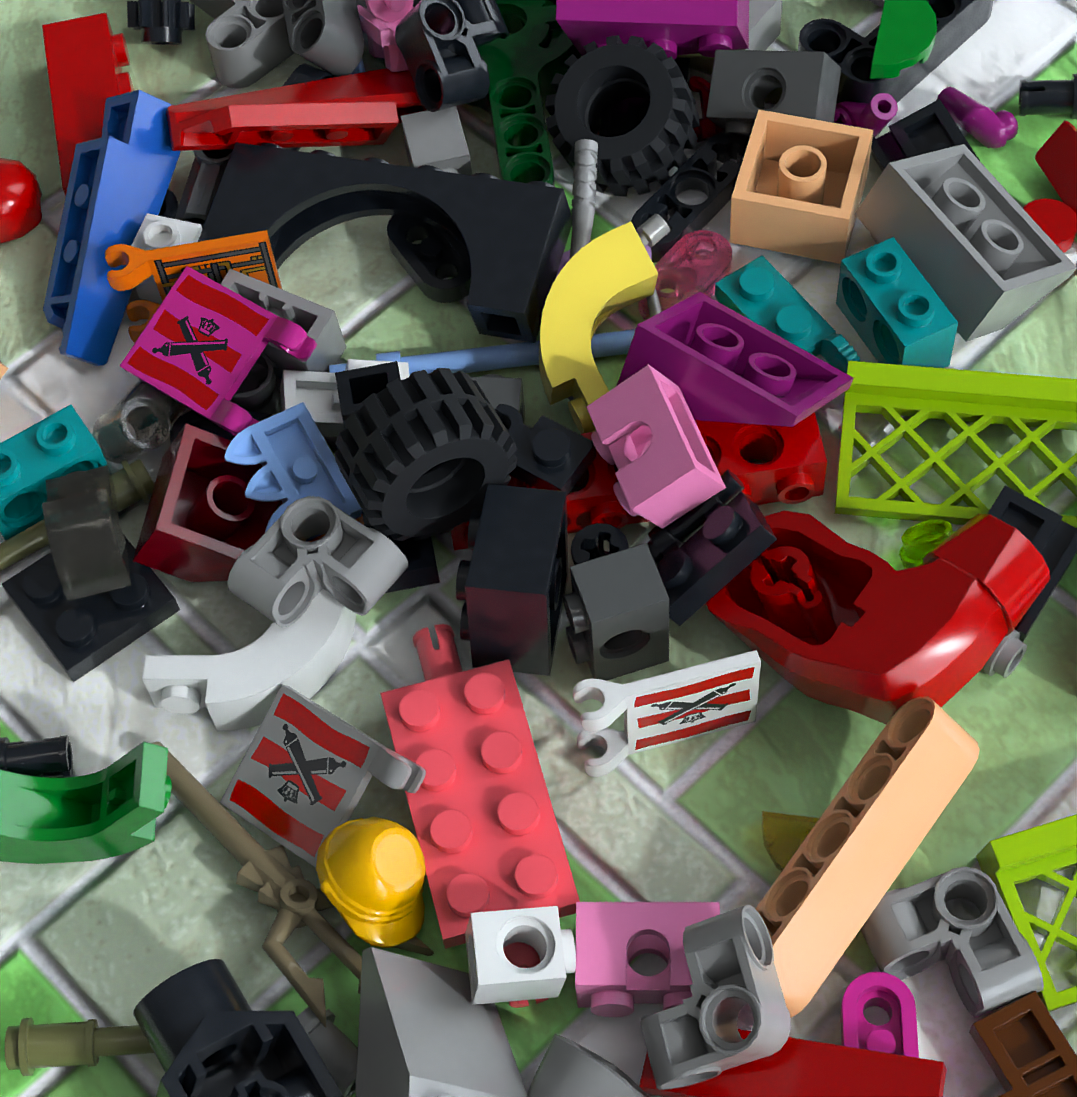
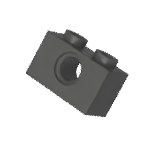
[706,50,841,141]
[563,543,669,681]

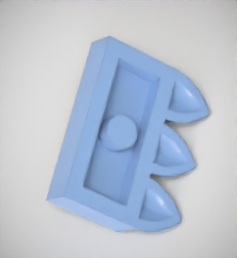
[224,402,362,542]

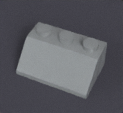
[855,144,1077,342]

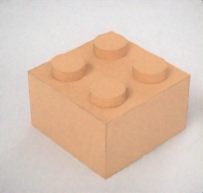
[729,109,873,264]

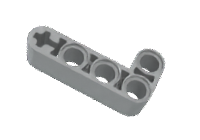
[190,0,295,89]

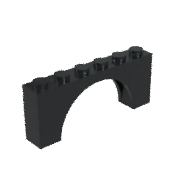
[198,142,572,343]

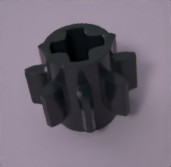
[127,0,195,45]

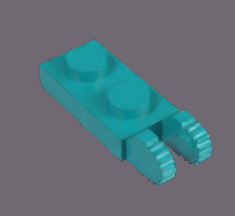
[715,255,861,373]

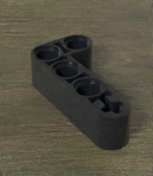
[798,0,994,104]

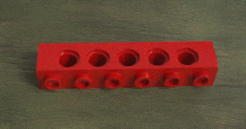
[451,412,827,551]

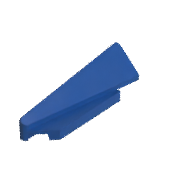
[43,90,181,366]

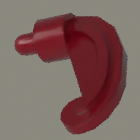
[688,76,724,142]

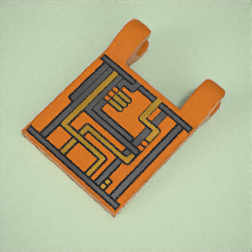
[105,230,283,343]

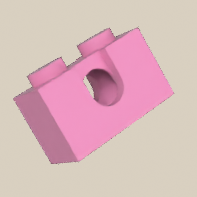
[586,364,726,529]
[575,902,720,1017]

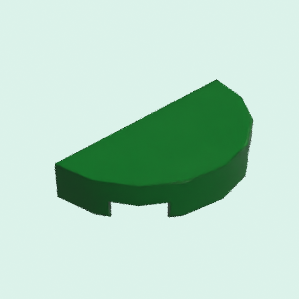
[870,0,937,79]

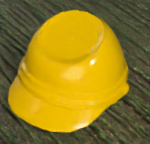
[316,817,426,948]

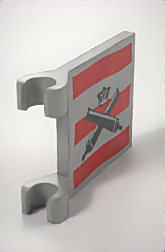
[220,684,426,868]

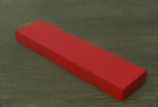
[639,1029,947,1097]

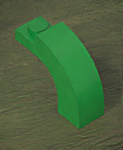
[0,741,172,864]

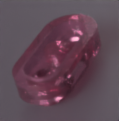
[638,230,732,320]

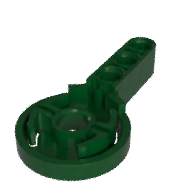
[467,0,581,186]

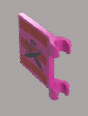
[120,266,317,436]

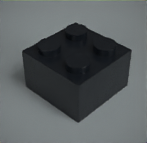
[456,484,569,676]

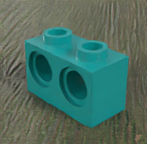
[836,237,958,368]
[0,404,112,540]

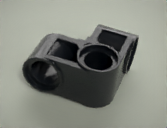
[395,0,509,112]

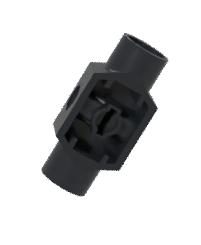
[133,959,344,1097]

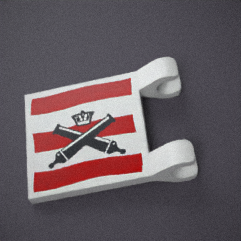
[573,650,761,777]

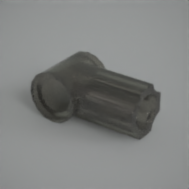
[92,379,187,464]

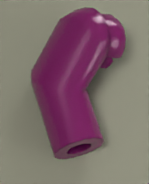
[936,87,1018,149]

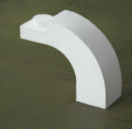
[142,588,356,732]

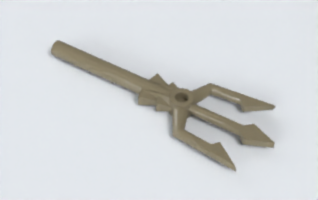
[152,742,434,1028]

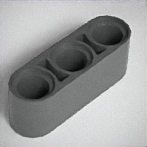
[282,0,364,77]

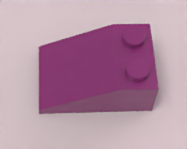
[617,292,854,427]

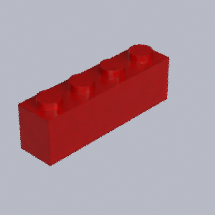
[42,13,134,196]

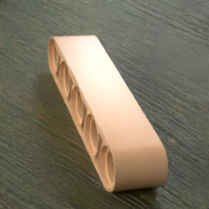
[755,696,980,1018]

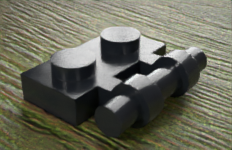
[647,470,777,626]

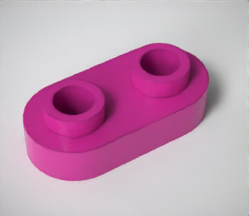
[840,972,919,1058]

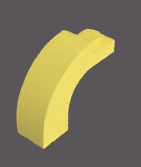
[539,221,658,434]

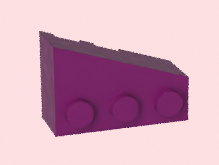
[556,0,749,60]

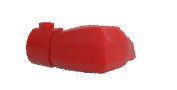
[706,510,1050,725]

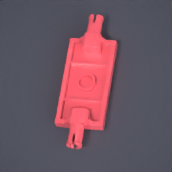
[380,624,580,1008]

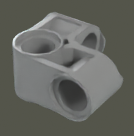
[227,496,408,627]
[861,867,1044,1018]
[640,905,791,1090]

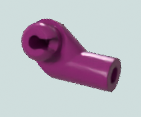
[834,93,898,137]

